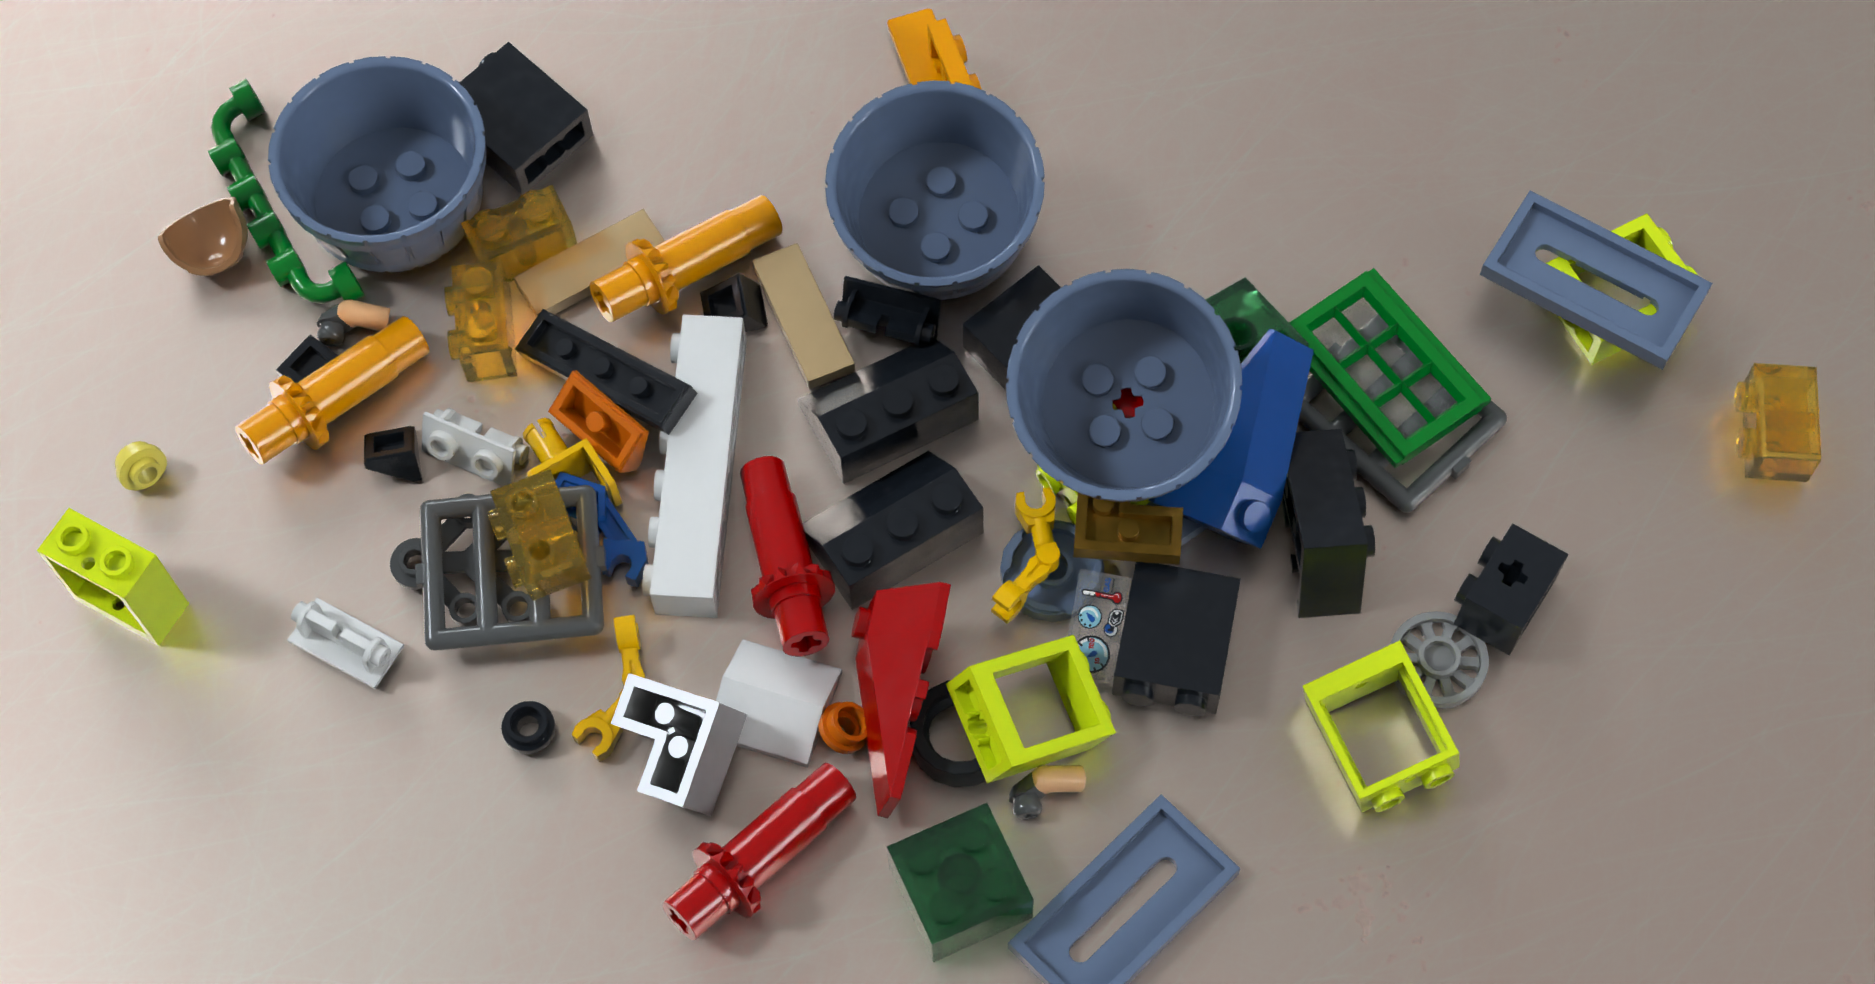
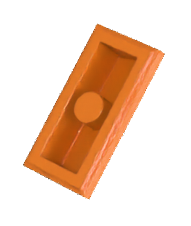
[548,370,649,473]

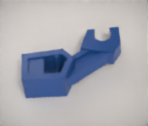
[546,471,649,588]

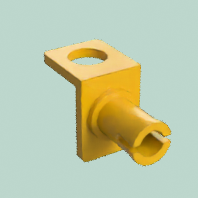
[523,418,622,507]

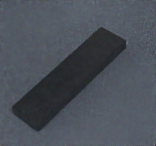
[515,309,698,435]

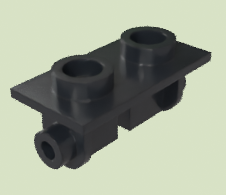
[834,276,942,346]

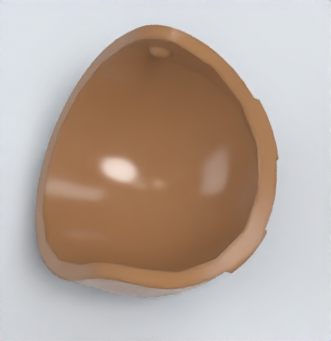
[158,197,248,276]

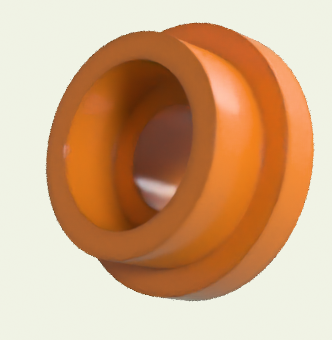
[818,702,867,754]

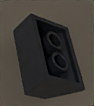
[798,337,979,484]
[803,450,984,610]

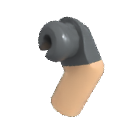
[317,300,390,347]
[1008,765,1086,820]

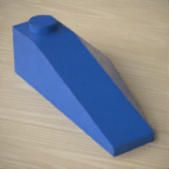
[1148,329,1314,549]

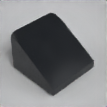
[700,273,768,332]

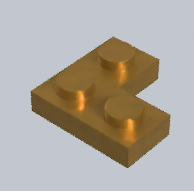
[1073,493,1183,565]

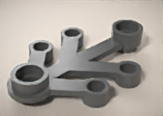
[390,494,580,627]

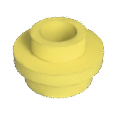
[115,441,167,491]

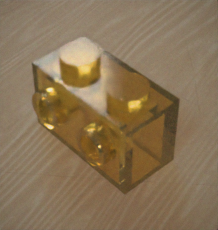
[461,185,577,291]
[444,260,518,382]
[1734,363,1821,482]
[487,469,592,601]

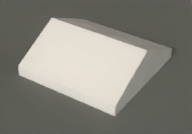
[716,639,842,768]

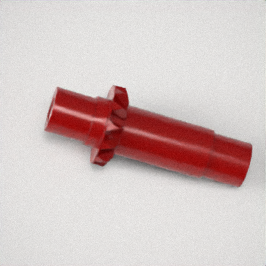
[740,456,835,657]
[662,763,856,941]

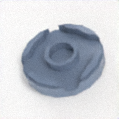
[1000,520,1104,622]

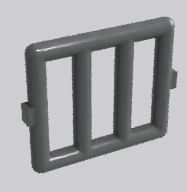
[1299,313,1507,513]
[415,485,607,651]

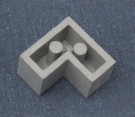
[611,673,747,816]

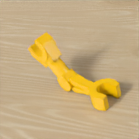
[991,487,1060,624]
[572,614,646,762]

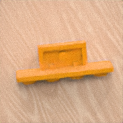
[887,8,982,90]

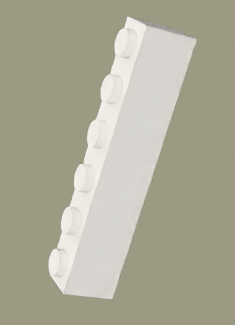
[642,315,747,618]

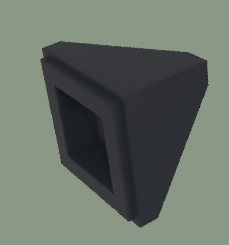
[364,426,422,482]

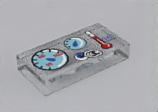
[1068,569,1132,683]

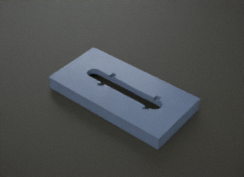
[1480,190,1713,370]
[1008,794,1240,984]

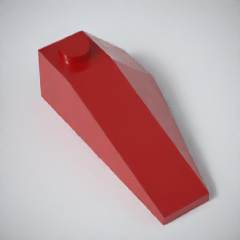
[851,582,951,819]

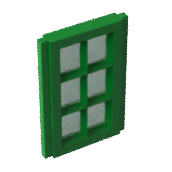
[1279,268,1492,468]

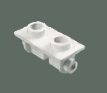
[422,408,530,489]
[287,598,404,689]

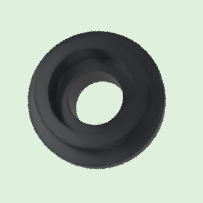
[501,701,556,754]

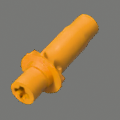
[590,195,782,323]
[235,316,429,465]

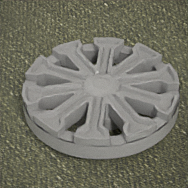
[1391,611,1489,709]

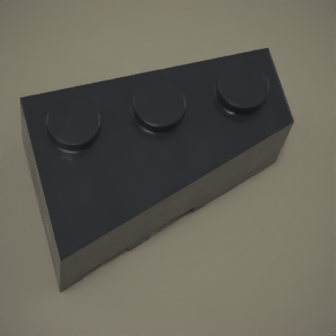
[1282,429,1375,618]

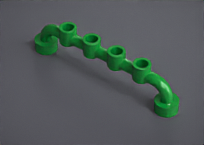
[208,78,365,303]

